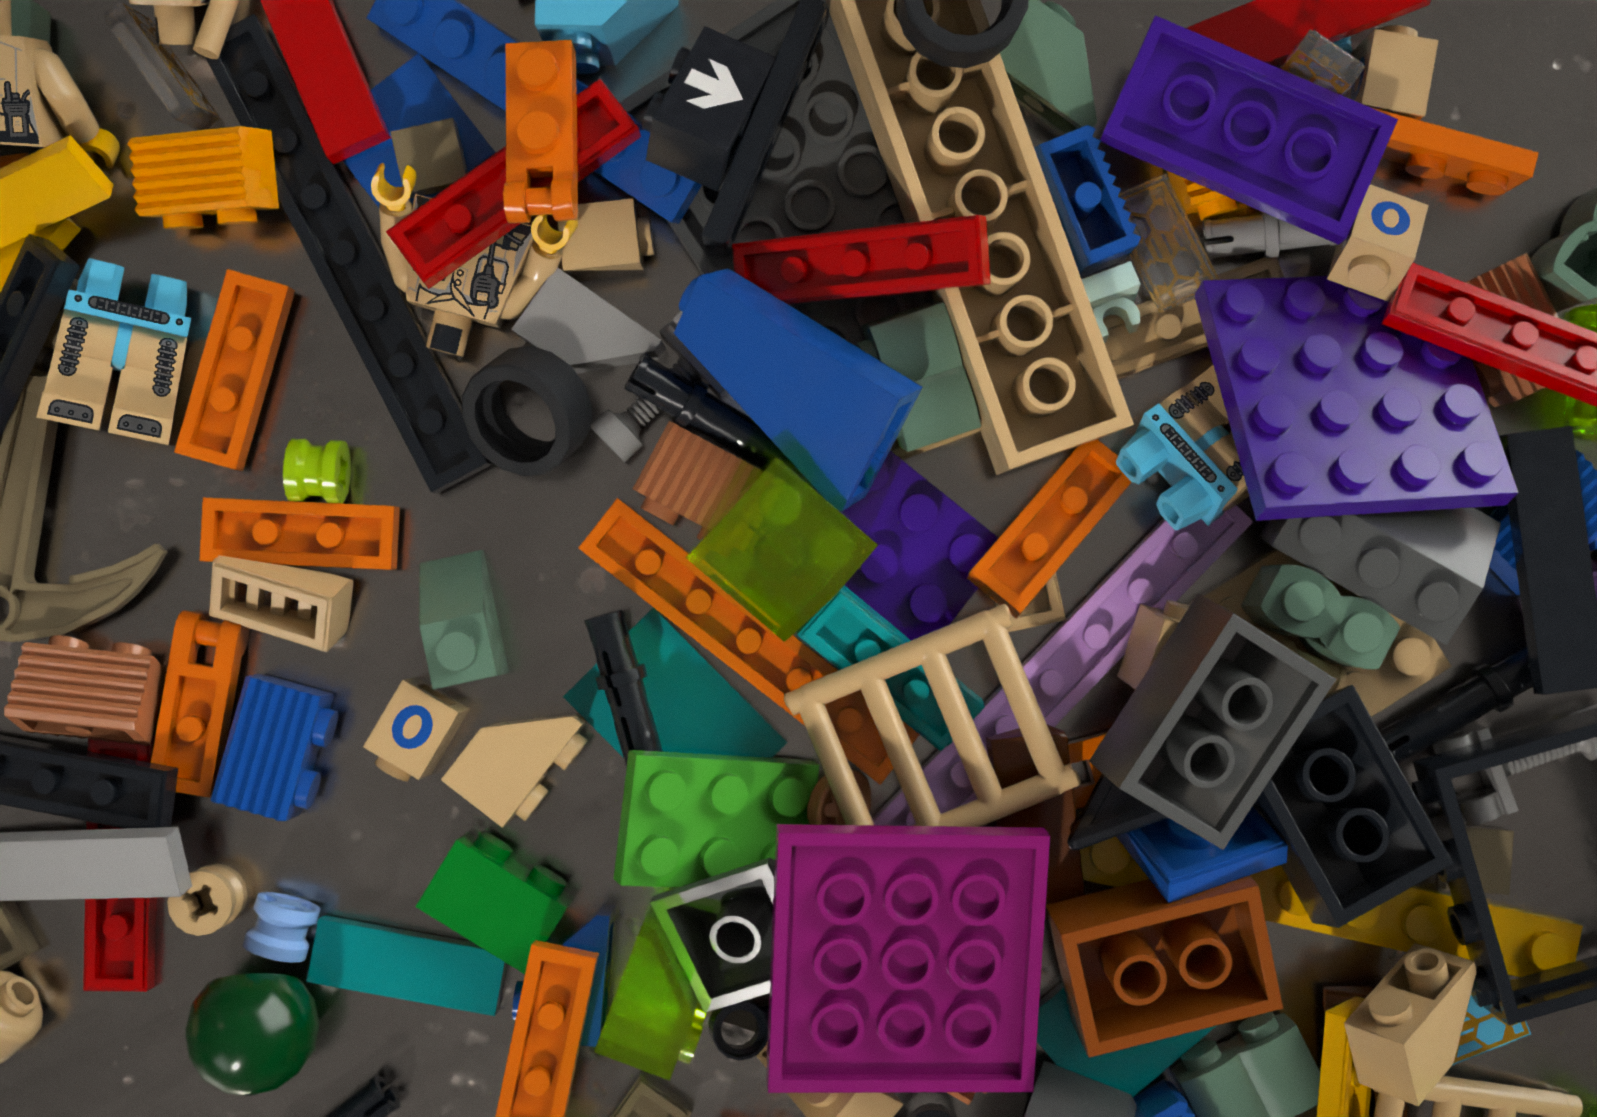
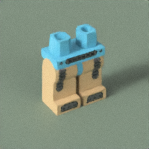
[36,258,191,445]
[1116,365,1249,530]

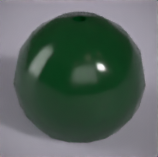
[185,973,320,1096]

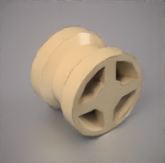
[167,863,248,936]

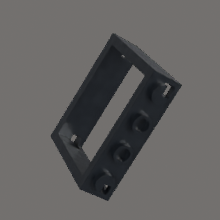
[1411,708,1597,1025]

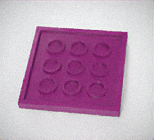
[766,824,1050,1093]

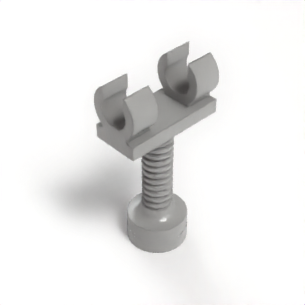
[591,311,728,463]
[1432,704,1597,826]

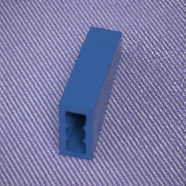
[674,268,923,512]

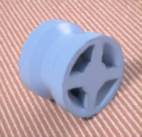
[242,892,321,963]

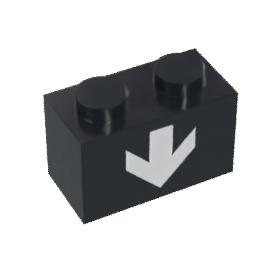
[642,26,776,192]

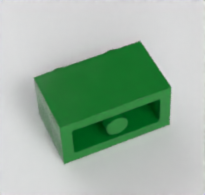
[415,831,575,974]

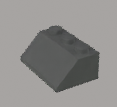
[1259,507,1501,646]
[1089,593,1336,850]

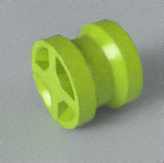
[283,438,351,504]

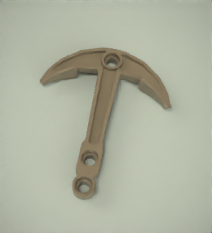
[0,278,168,642]

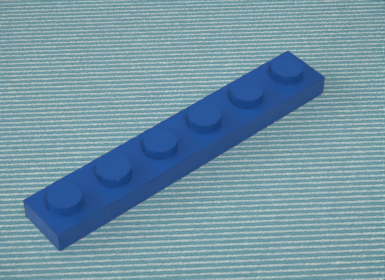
[366,0,702,224]

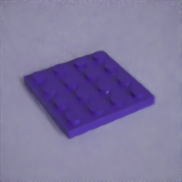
[1194,272,1519,521]

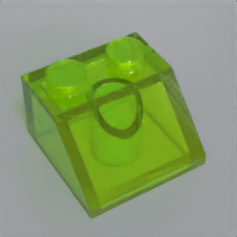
[685,457,878,642]
[594,906,706,1081]

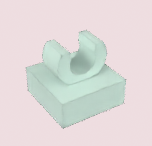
[1082,261,1141,343]

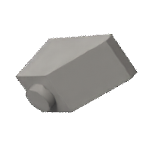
[511,268,666,374]

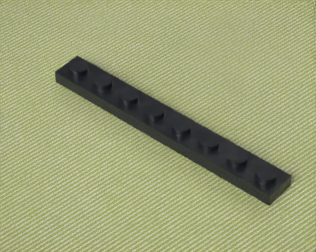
[205,14,492,494]

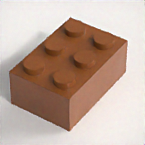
[1046,875,1283,1058]

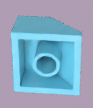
[535,0,679,74]

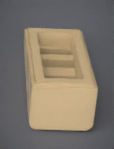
[209,555,353,652]

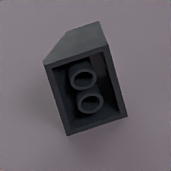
[1253,685,1454,928]

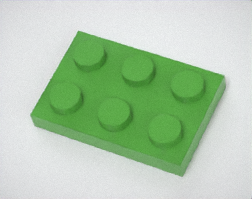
[613,750,820,887]

